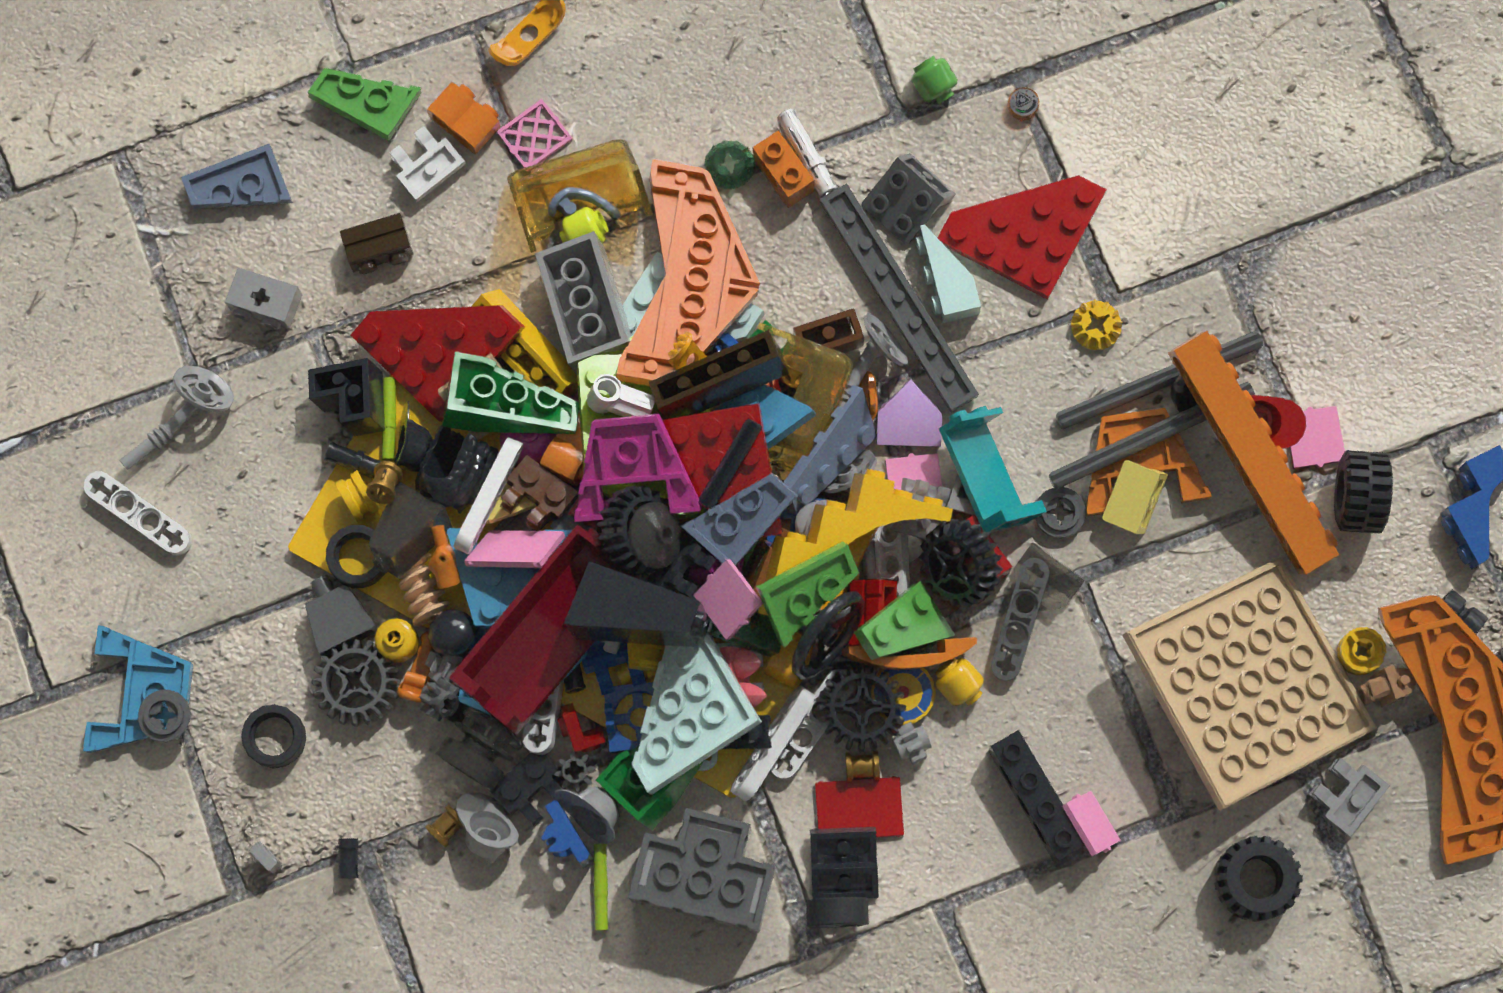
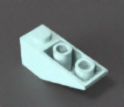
[915,225,981,323]

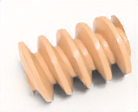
[393,553,450,626]

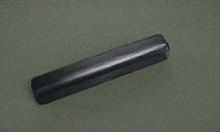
[699,419,762,509]

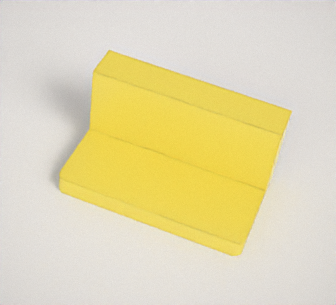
[1102,460,1168,534]

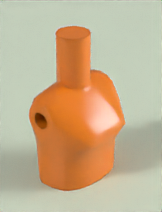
[428,525,461,589]

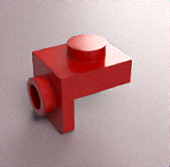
[557,703,606,752]

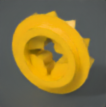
[1071,299,1122,350]

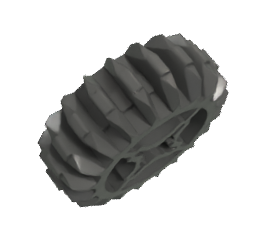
[312,638,401,727]

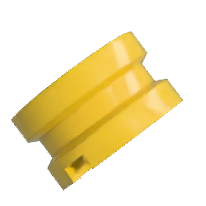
[335,470,380,522]
[1336,627,1387,675]

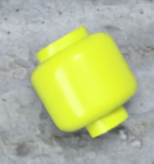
[559,207,609,244]

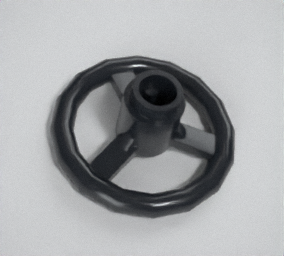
[791,591,865,679]

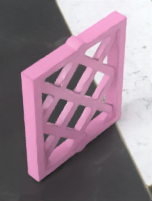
[496,99,573,172]

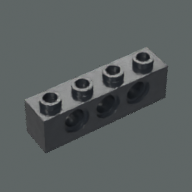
[988,730,1085,864]

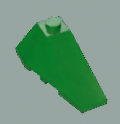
[442,352,579,434]
[596,746,705,831]

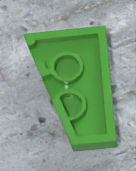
[308,68,421,141]
[756,541,859,647]
[854,581,955,660]

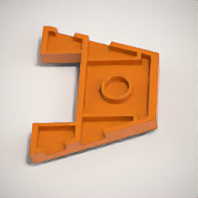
[1086,408,1212,517]

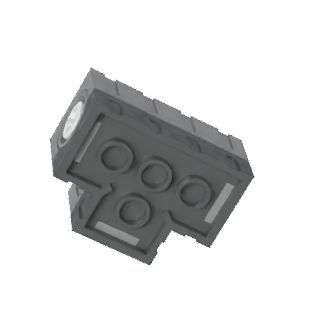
[628,808,775,934]

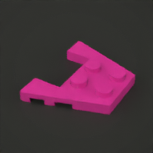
[574,414,702,522]

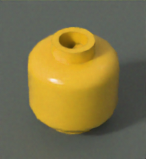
[375,618,419,663]
[935,658,984,706]

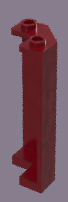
[449,525,639,735]

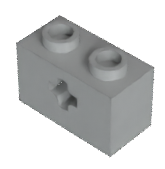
[225,267,303,330]

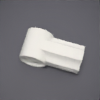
[587,374,655,417]

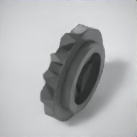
[1035,487,1086,539]
[138,690,192,743]

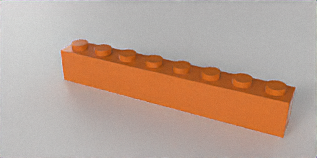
[1167,331,1339,575]

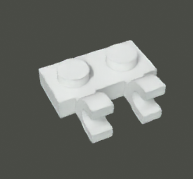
[389,126,466,203]

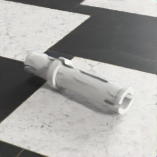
[777,109,838,198]

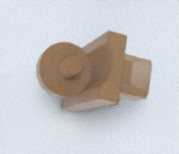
[1357,665,1416,708]

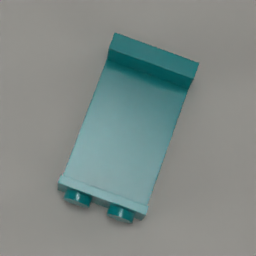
[939,406,1047,533]

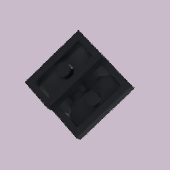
[810,827,879,899]

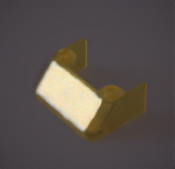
[507,139,653,253]
[757,322,853,472]

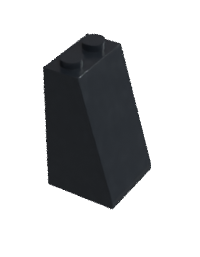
[564,561,710,647]

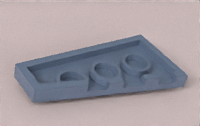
[783,385,877,515]

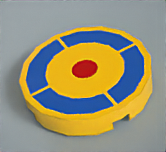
[870,668,936,726]

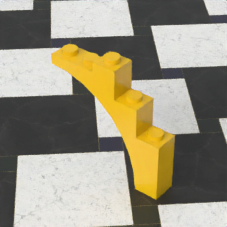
[758,469,953,615]

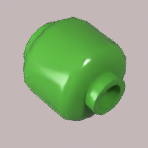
[911,55,958,104]

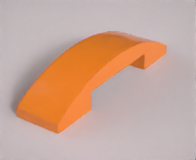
[842,637,977,670]

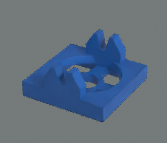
[604,682,654,753]
[541,800,594,868]

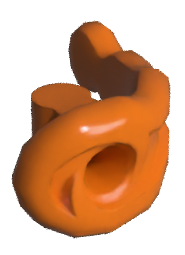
[397,631,432,703]

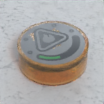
[1007,87,1040,121]

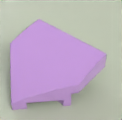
[877,379,942,447]

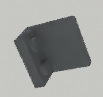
[861,153,956,245]

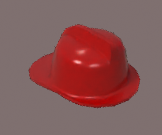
[1251,395,1307,449]

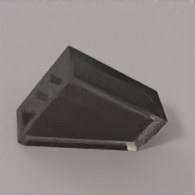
[368,481,453,579]

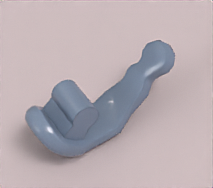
[547,187,621,220]

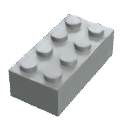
[535,231,632,375]

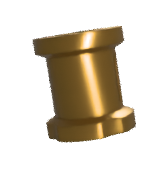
[366,461,403,504]
[845,750,880,782]
[425,804,464,848]

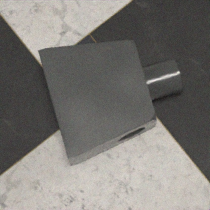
[305,575,378,657]

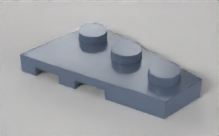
[181,143,293,209]
[682,473,798,566]

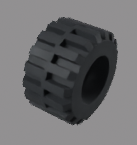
[1334,450,1393,534]
[1214,836,1303,922]

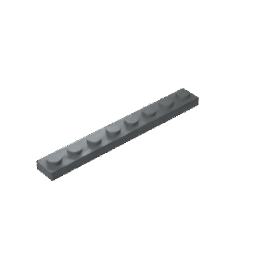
[820,183,979,413]

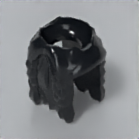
[415,425,499,514]

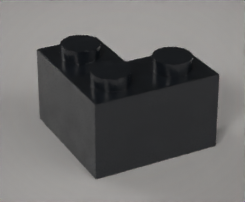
[308,358,385,436]

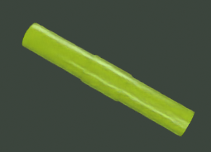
[382,377,396,461]
[593,844,608,931]

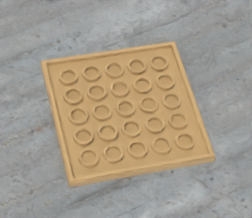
[1122,557,1377,811]

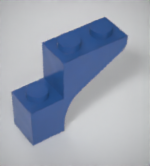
[1440,445,1503,570]

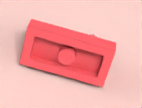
[720,646,767,708]

